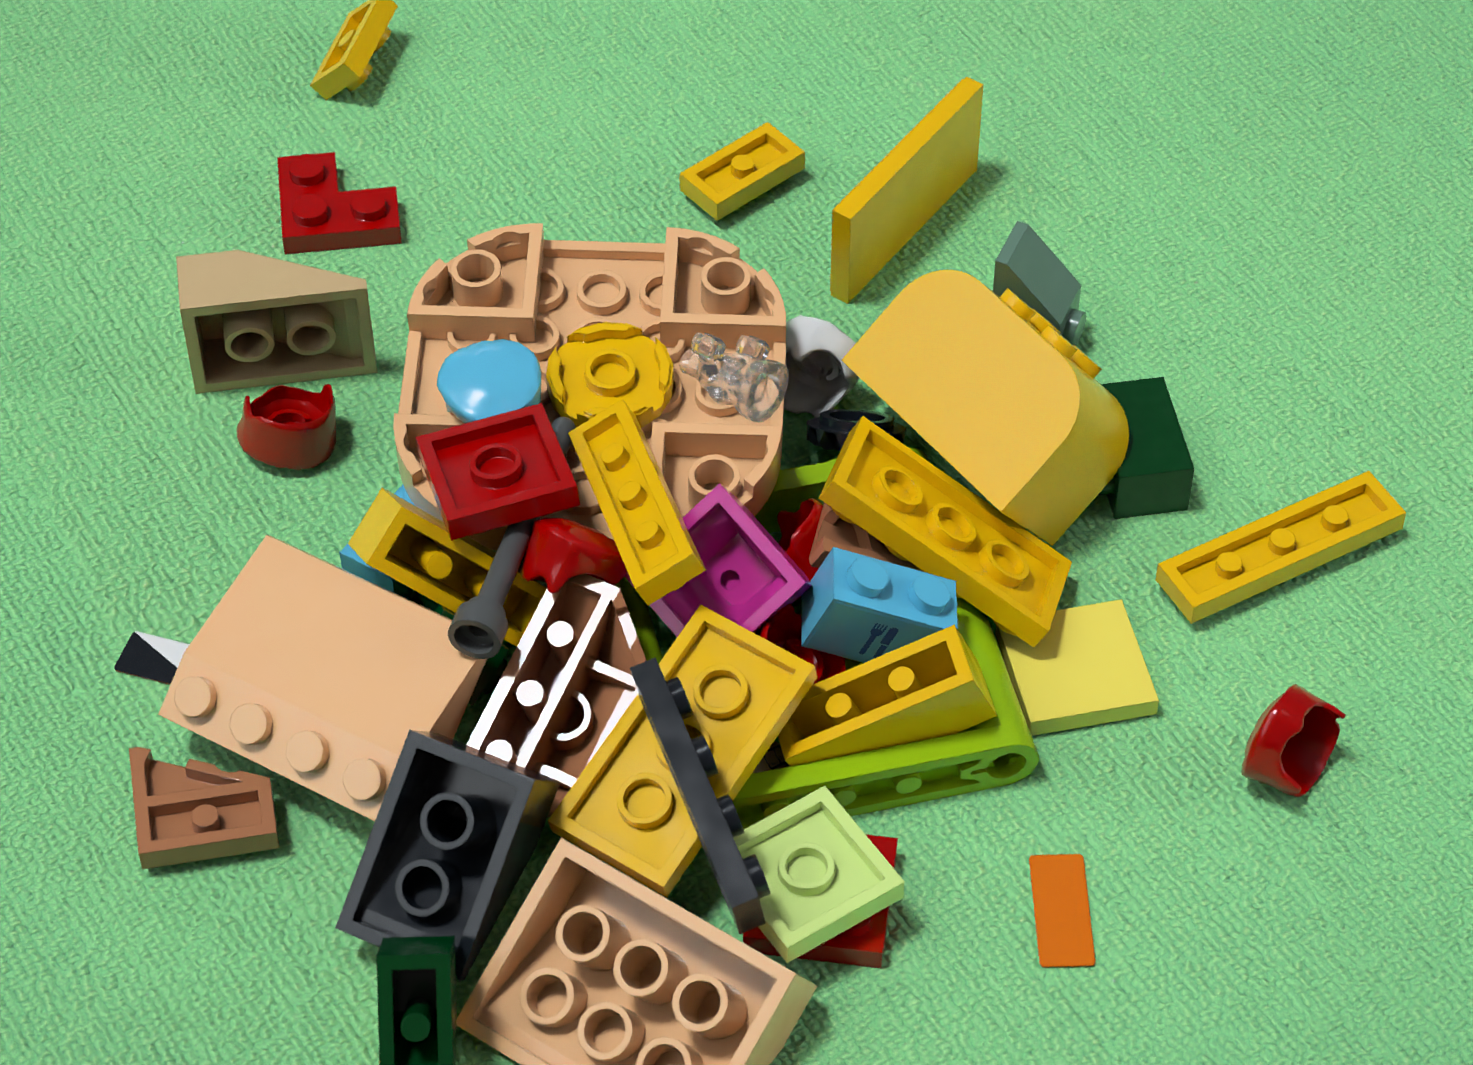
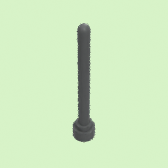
[448,417,576,659]

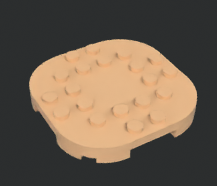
[393,223,786,551]

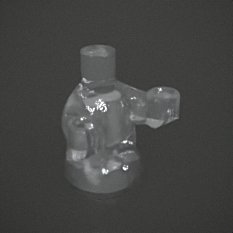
[679,332,789,422]

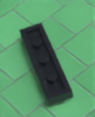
[630,657,771,934]

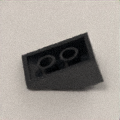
[335,730,560,981]

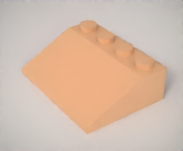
[158,535,487,821]
[456,838,818,1065]

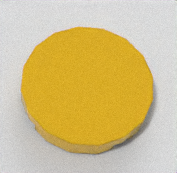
[546,322,674,428]

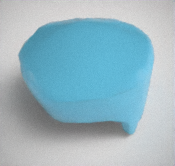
[437,339,541,424]

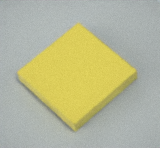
[995,599,1159,736]

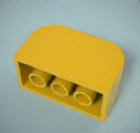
[842,270,1129,546]

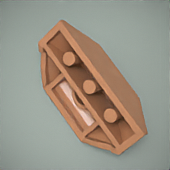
[466,574,647,818]

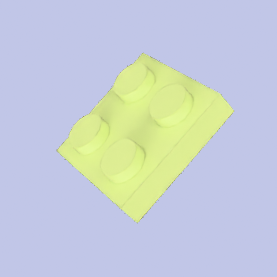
[709,786,905,963]

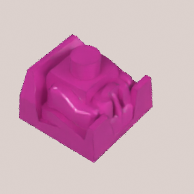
[624,483,812,637]

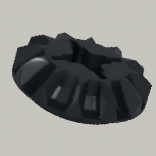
[807,409,906,451]

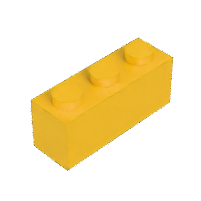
[348,488,547,647]
[778,625,997,766]

